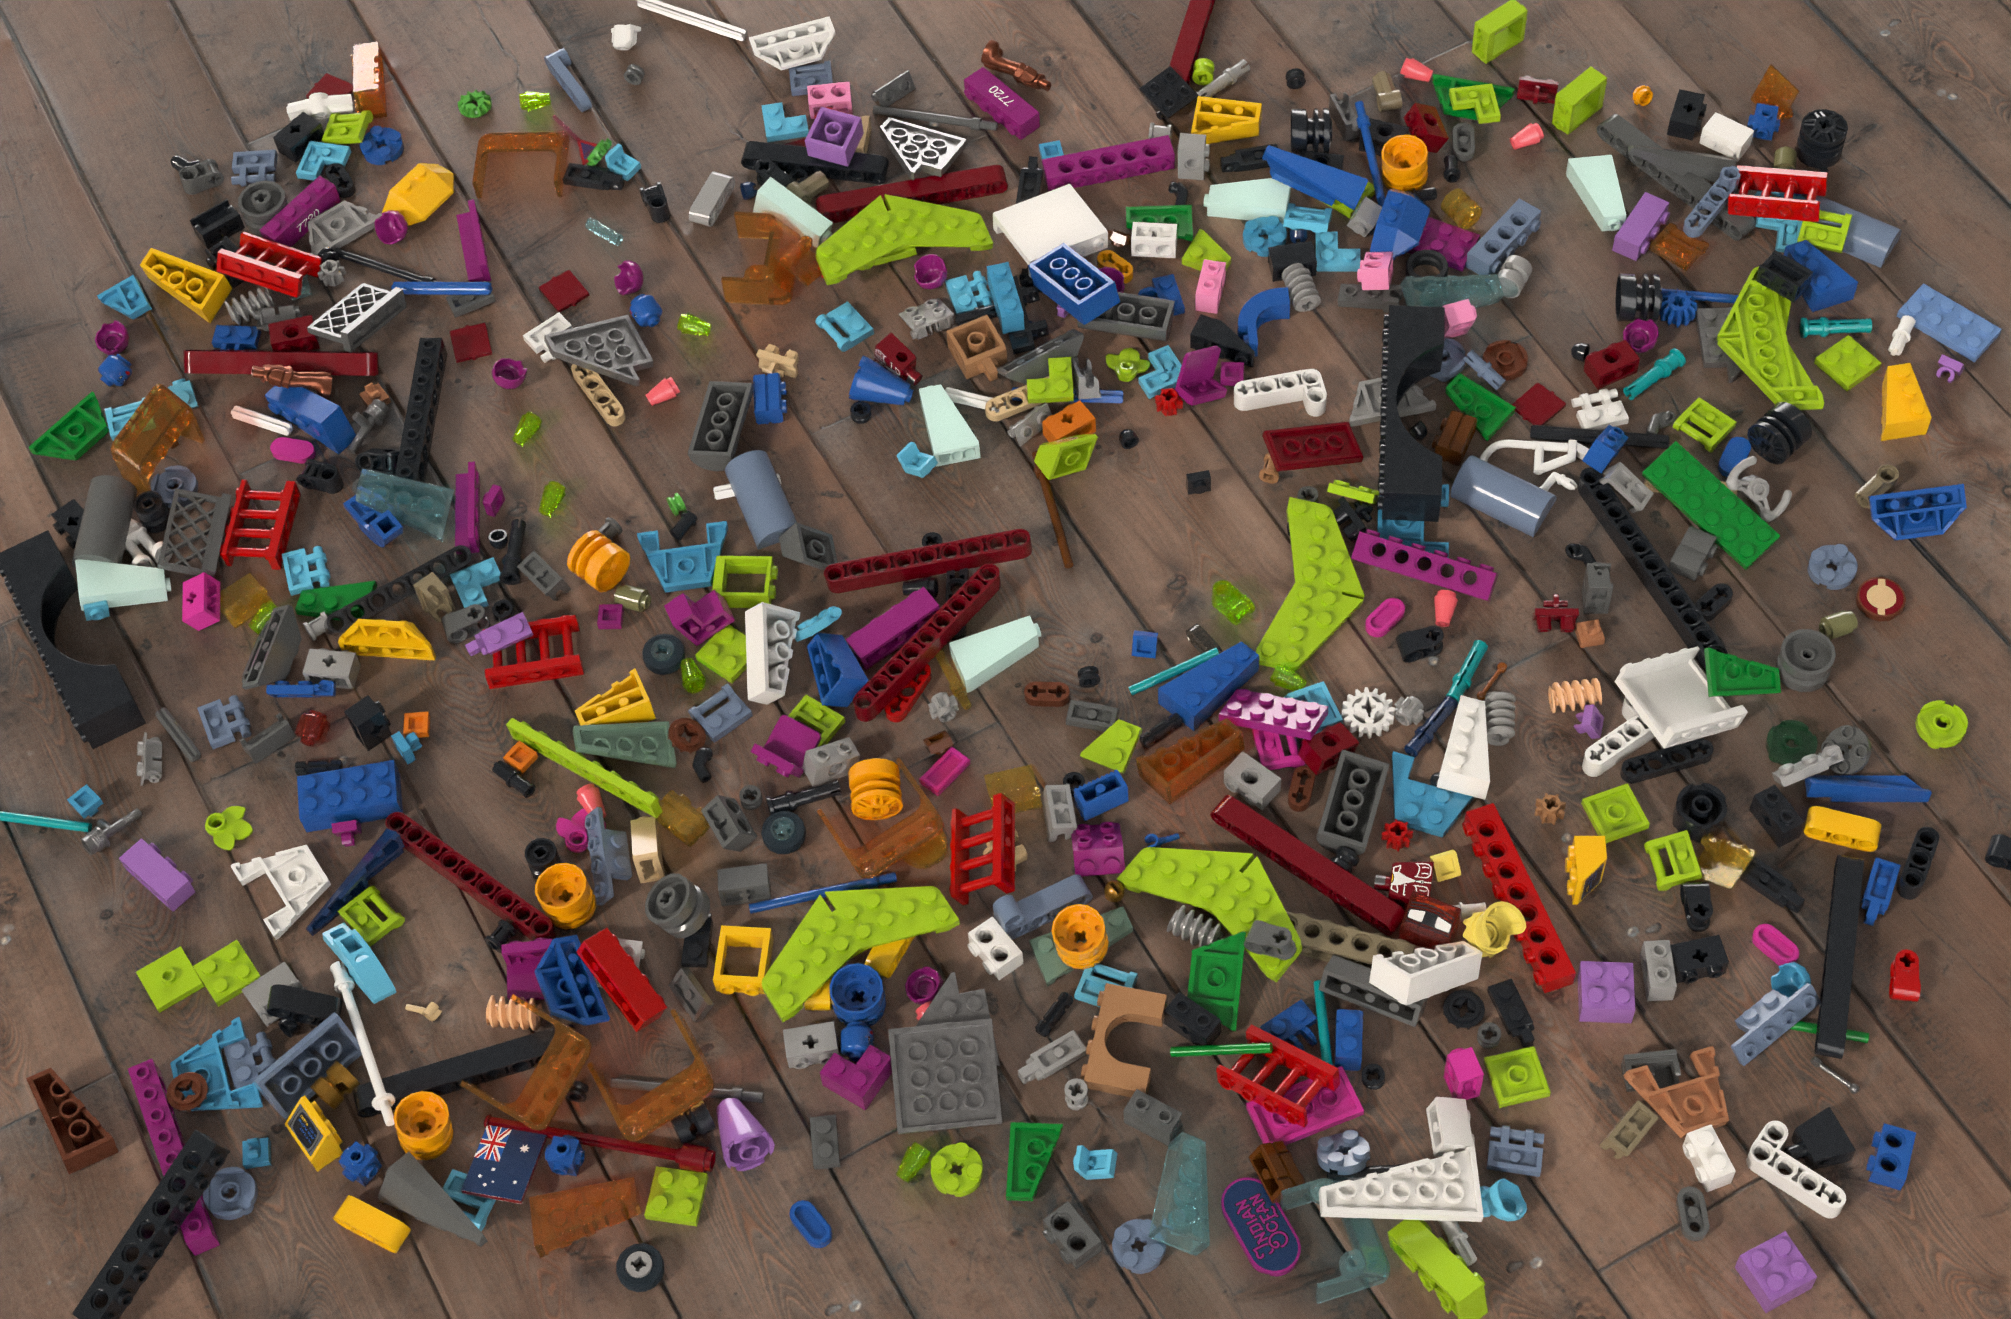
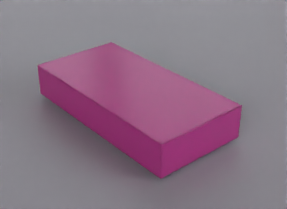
[919,747,971,796]

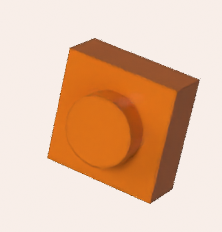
[403,712,430,738]
[503,740,539,774]

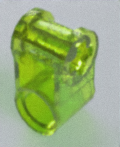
[1211,580,1255,626]

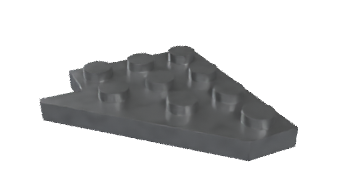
[880,117,967,180]
[1695,307,1790,383]
[544,315,653,386]
[916,972,1000,1066]

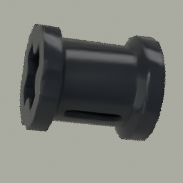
[484,919,518,953]

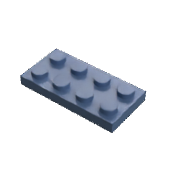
[1896,283,2002,363]

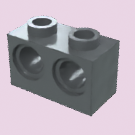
[701,795,757,852]
[1042,1201,1102,1270]

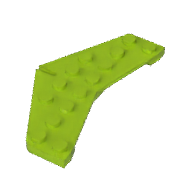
[816,194,993,285]
[1717,266,1824,410]
[1256,497,1364,672]
[1117,847,1302,983]
[762,886,960,1022]

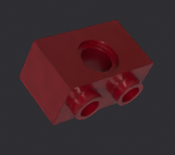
[1403,102,1449,153]
[268,315,320,351]
[1584,340,1640,389]
[1298,722,1359,775]

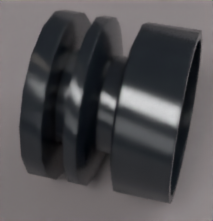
[1291,108,1332,154]
[1795,109,1848,169]
[1615,274,1662,322]
[1747,402,1812,464]

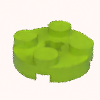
[1915,700,1968,749]
[931,1142,983,1197]

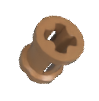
[1259,453,1279,484]

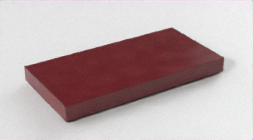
[1262,422,1364,472]

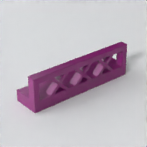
[456,199,491,282]
[455,461,480,555]

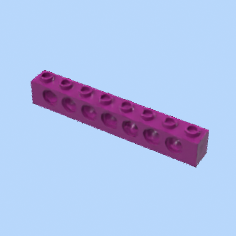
[128,1058,220,1256]

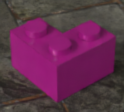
[664,590,735,646]
[820,1045,892,1110]

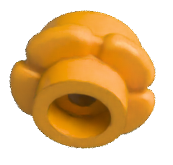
[1633,85,1653,106]

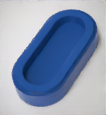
[1718,437,1751,477]
[789,1200,832,1248]

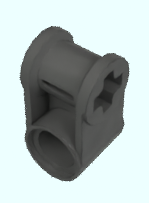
[179,159,224,195]
[441,604,490,643]
[1244,920,1297,960]

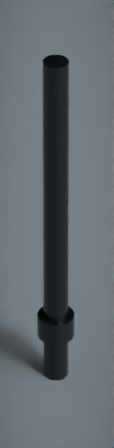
[335,248,438,282]

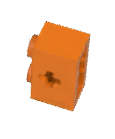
[1042,400,1096,442]

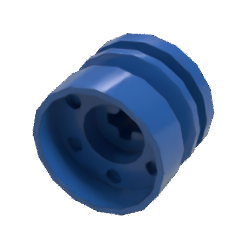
[829,963,886,1027]

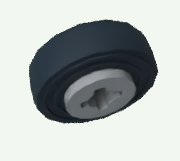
[616,1243,664,1292]

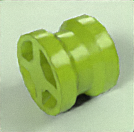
[1192,58,1214,85]

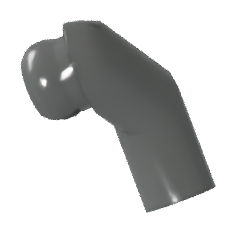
[1646,411,1676,435]

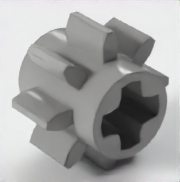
[317,260,347,286]
[928,692,959,722]
[1394,696,1424,726]

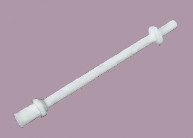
[330,961,395,1126]

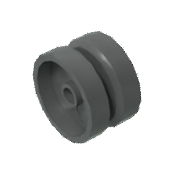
[238,180,289,236]
[1775,629,1836,692]
[645,874,710,938]

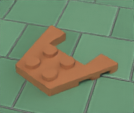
[1623,1046,1729,1139]

